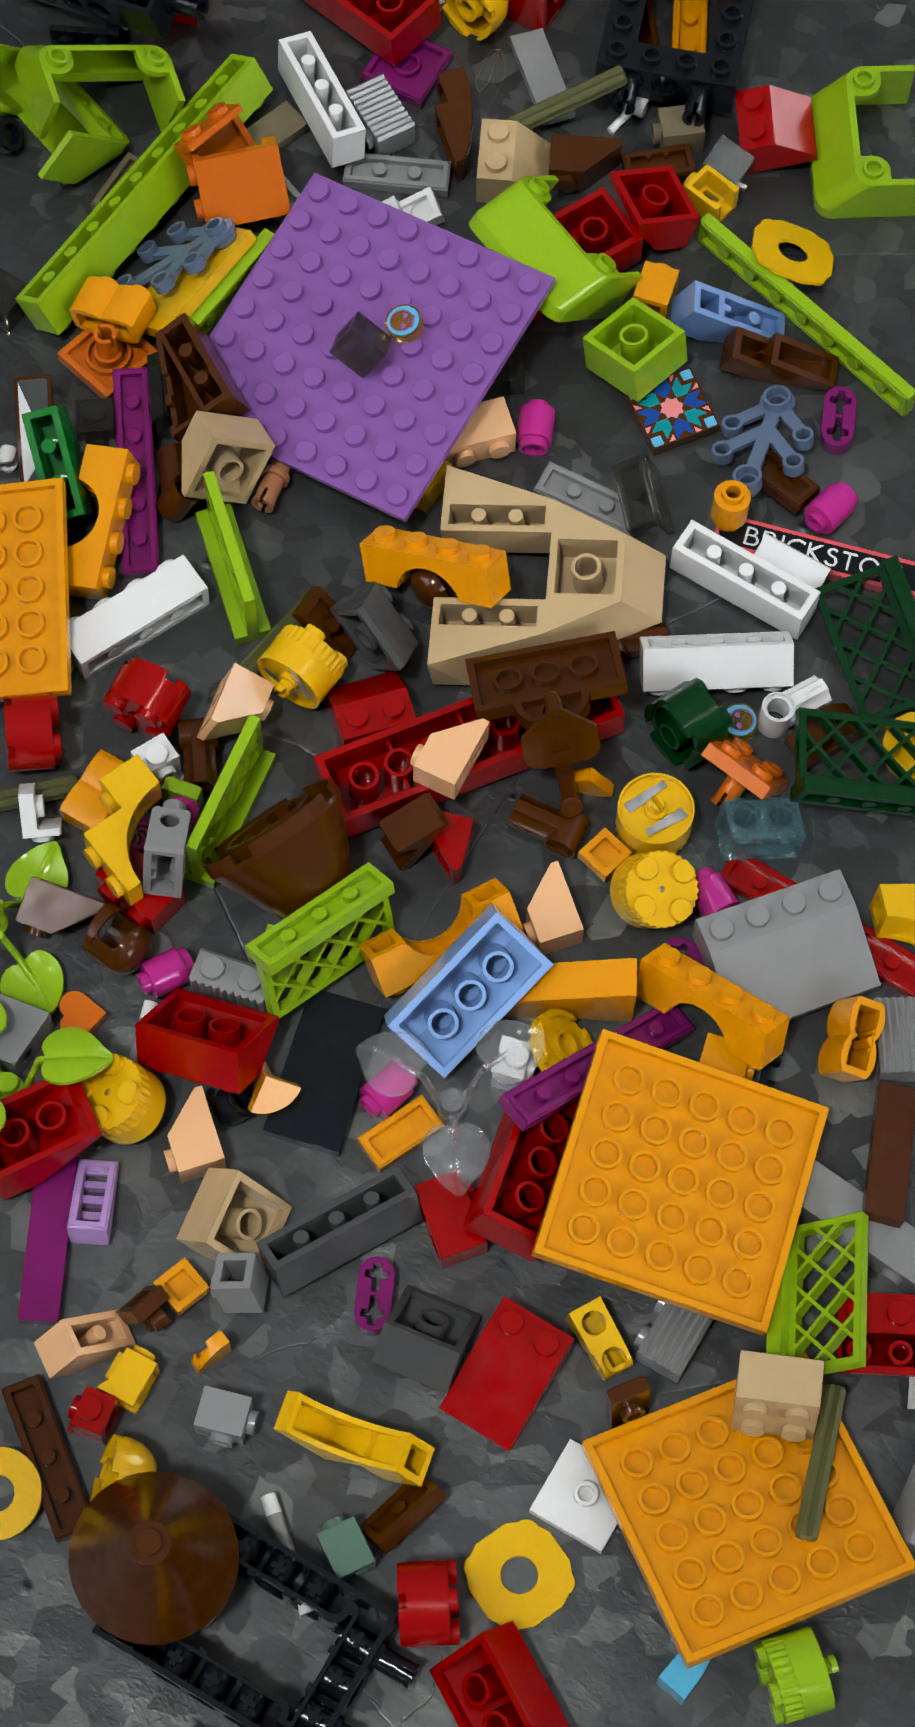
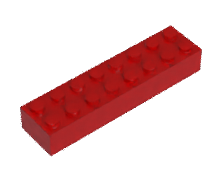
[314,696,625,838]

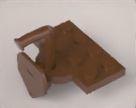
[465,631,629,817]

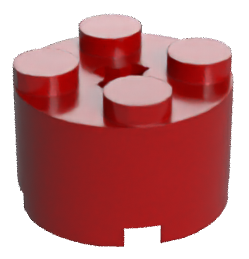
[102,658,192,739]
[3,693,62,772]
[397,1559,460,1648]

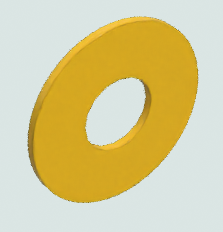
[0,1447,43,1541]

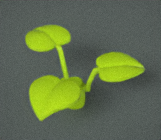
[0,841,69,1015]
[0,1003,114,1132]

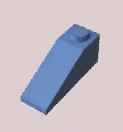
[671,280,785,343]

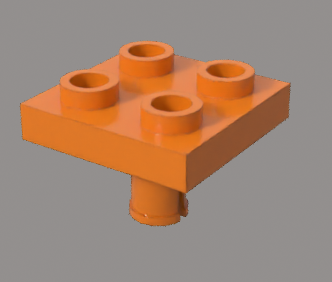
[57,323,159,404]
[701,737,790,813]

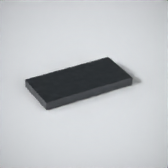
[263,990,386,1156]

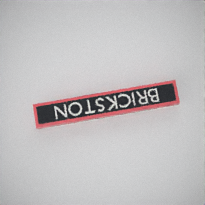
[715,519,915,599]

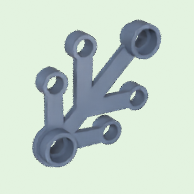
[116,217,236,295]
[711,385,814,497]

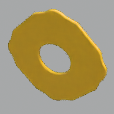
[751,219,834,286]
[464,1519,575,1631]

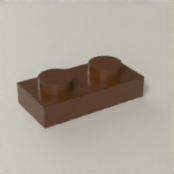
[359,1476,446,1554]

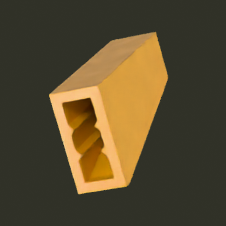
[504,958,637,1022]

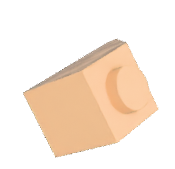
[197,663,275,741]
[410,718,490,800]
[522,861,584,954]
[163,1085,227,1184]
[33,1309,137,1379]

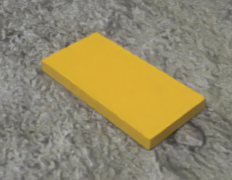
[144,223,257,337]

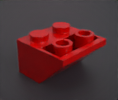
[832,1291,915,1377]

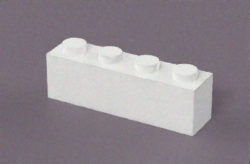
[278,31,366,168]
[670,520,820,640]
[70,555,210,680]
[640,631,794,696]

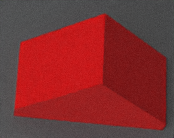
[429,811,474,885]

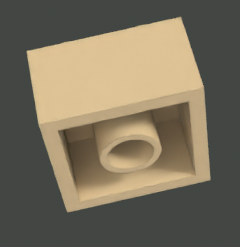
[731,1350,824,1442]

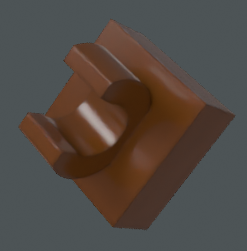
[117,1285,171,1333]

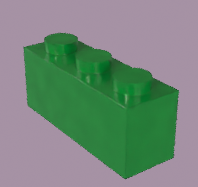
[21,405,94,521]

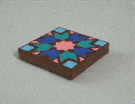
[624,367,720,456]

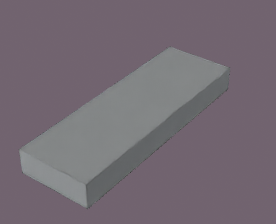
[509,28,576,127]
[343,153,451,198]
[533,461,648,537]

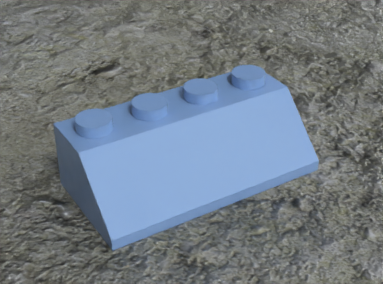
[384,903,554,1078]

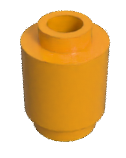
[711,480,751,532]

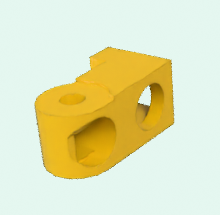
[565,1296,633,1381]

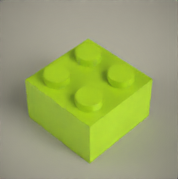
[582,297,688,402]

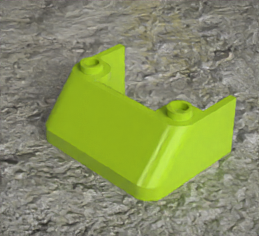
[0,43,129,185]
[14,44,186,139]
[809,65,915,219]
[469,175,643,322]

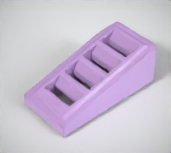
[67,1159,119,1246]

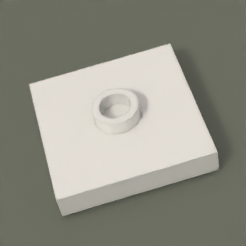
[529,1439,618,1554]

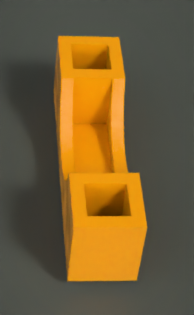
[68,444,140,600]
[359,525,511,608]
[358,878,524,998]
[636,943,790,1071]

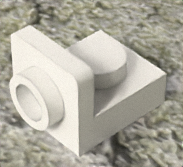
[18,783,62,842]

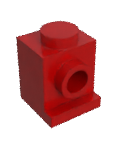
[67,1386,121,1446]

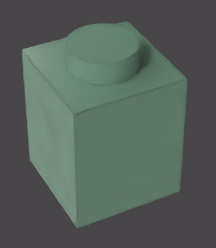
[316,1515,376,1583]

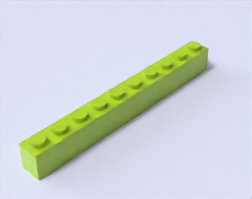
[15,54,273,335]

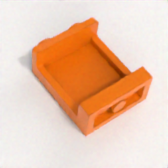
[173,102,285,176]
[186,135,291,225]

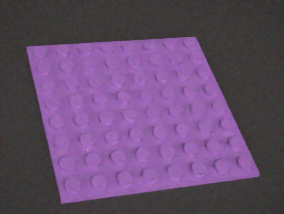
[165,173,556,523]

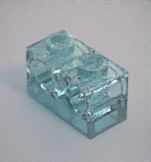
[715,797,806,861]

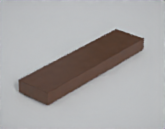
[862,1080,915,1229]
[1,1374,88,1544]

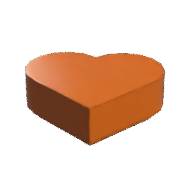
[59,991,108,1034]

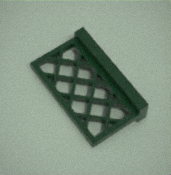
[815,555,915,719]
[790,707,915,817]

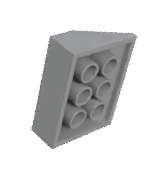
[692,869,881,1020]

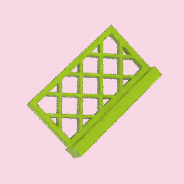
[195,471,271,646]
[184,714,277,890]
[245,862,395,1019]
[766,1211,869,1375]

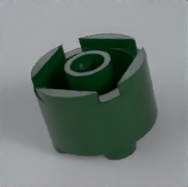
[644,678,733,769]

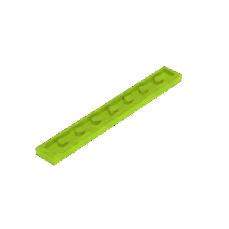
[697,212,915,417]

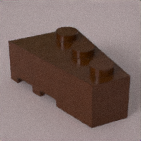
[155,312,250,445]

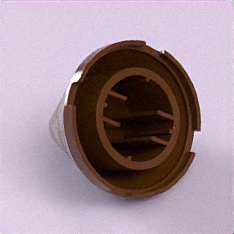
[202,777,360,948]
[68,1471,239,1646]

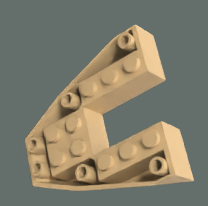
[427,465,666,685]

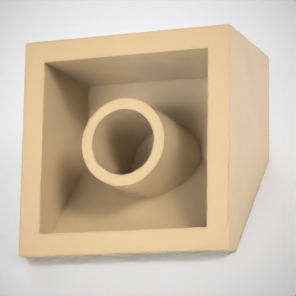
[476,118,551,203]
[182,410,276,504]
[176,1167,293,1269]

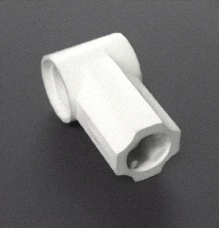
[756,675,832,738]

